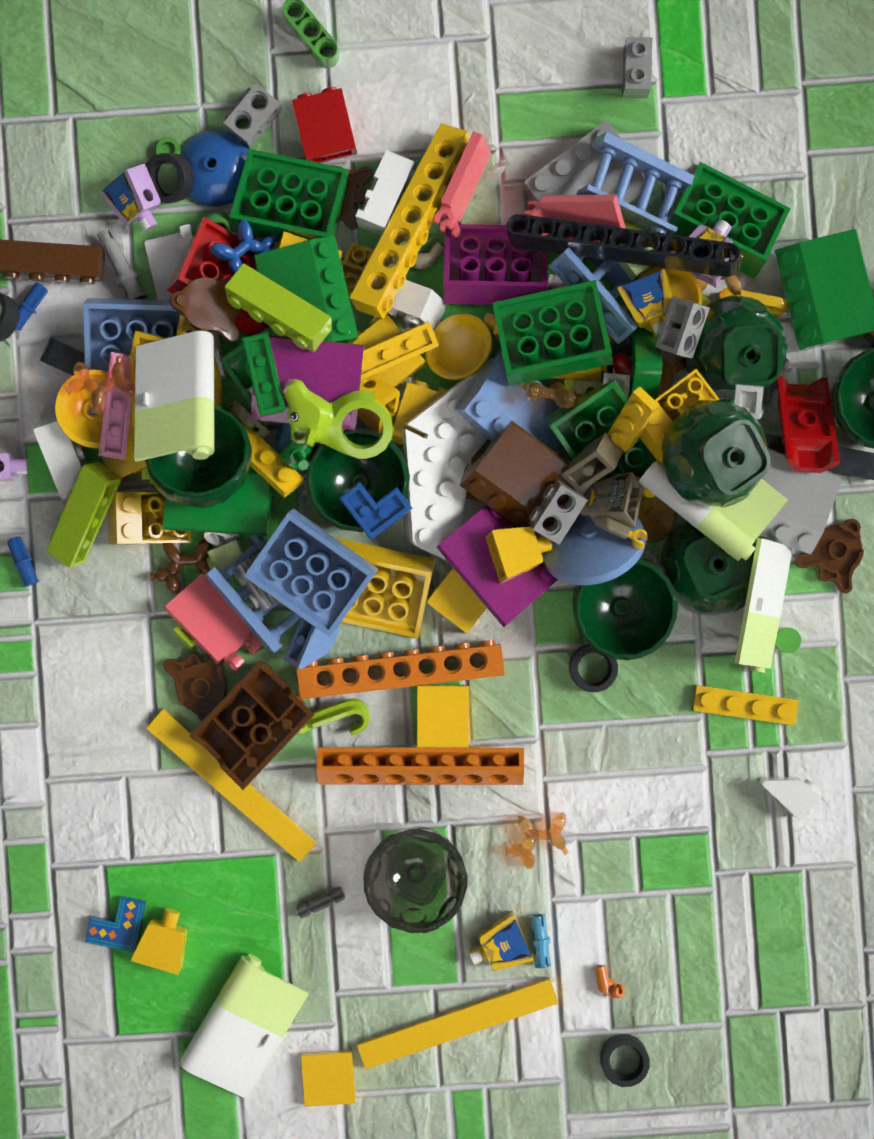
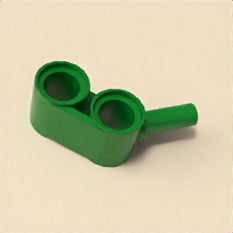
[278,438,318,473]

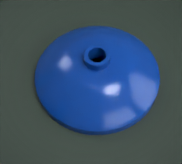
[177,130,248,207]

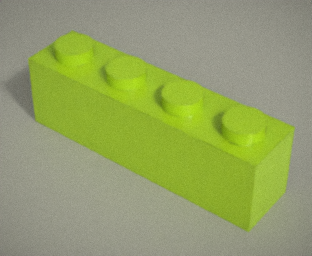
[225,263,332,353]
[47,462,122,568]

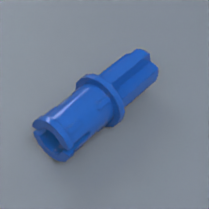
[16,282,48,331]
[7,536,39,587]

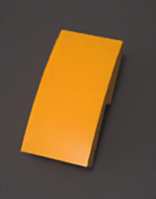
[343,242,374,299]

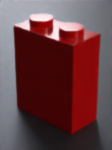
[292,87,357,163]

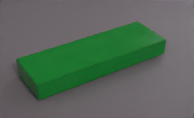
[242,332,286,417]

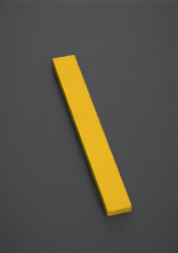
[146,709,317,862]
[357,977,559,1070]

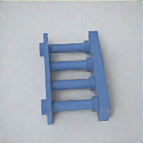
[576,132,694,234]
[549,248,638,344]
[204,535,301,653]

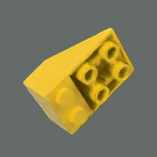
[639,369,720,463]
[108,492,192,545]

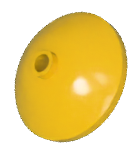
[55,370,131,448]

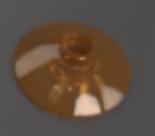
[638,496,677,543]

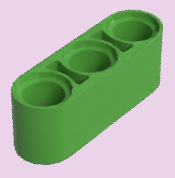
[282,0,340,68]

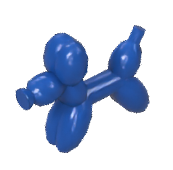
[210,219,278,274]

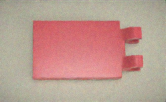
[434,131,491,238]
[523,194,626,243]
[164,573,263,672]

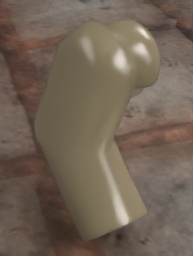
[412,242,445,270]

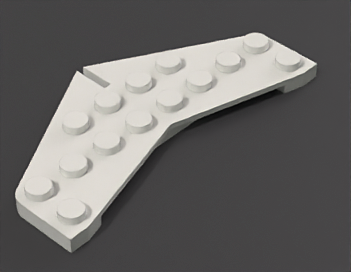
[402,358,494,561]

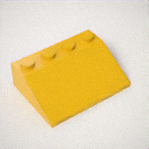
[335,537,435,639]

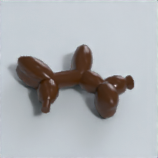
[150,538,212,593]

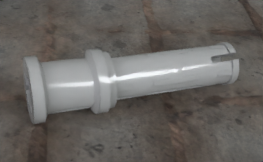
[97,229,148,299]

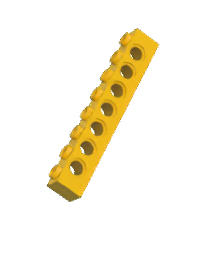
[350,123,470,319]

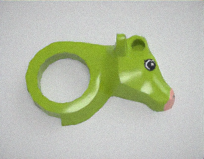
[283,379,395,459]

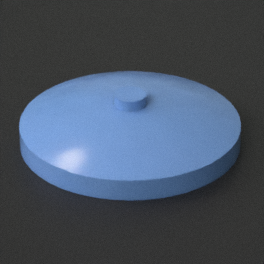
[542,513,646,585]

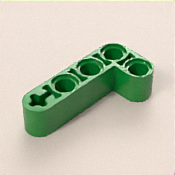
[629,319,662,400]

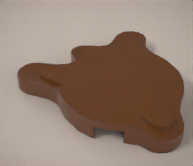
[331,165,373,230]
[170,277,242,342]
[794,519,864,594]
[164,653,227,721]

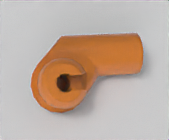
[594,965,625,999]

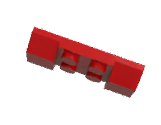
[776,375,840,473]

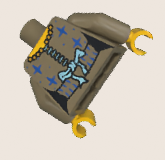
[580,472,655,550]

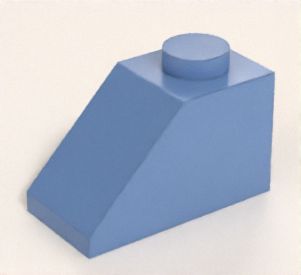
[284,617,340,669]

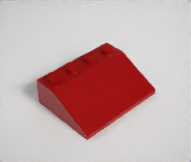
[167,217,269,337]

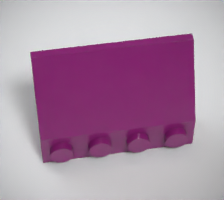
[444,224,548,305]
[251,335,364,430]
[436,505,558,627]

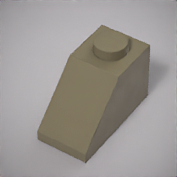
[561,432,624,492]

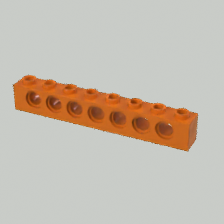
[297,640,505,699]
[316,747,524,785]

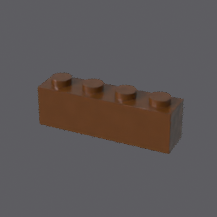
[0,239,105,285]

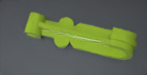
[296,698,370,735]

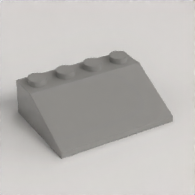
[523,120,645,204]
[760,448,842,555]

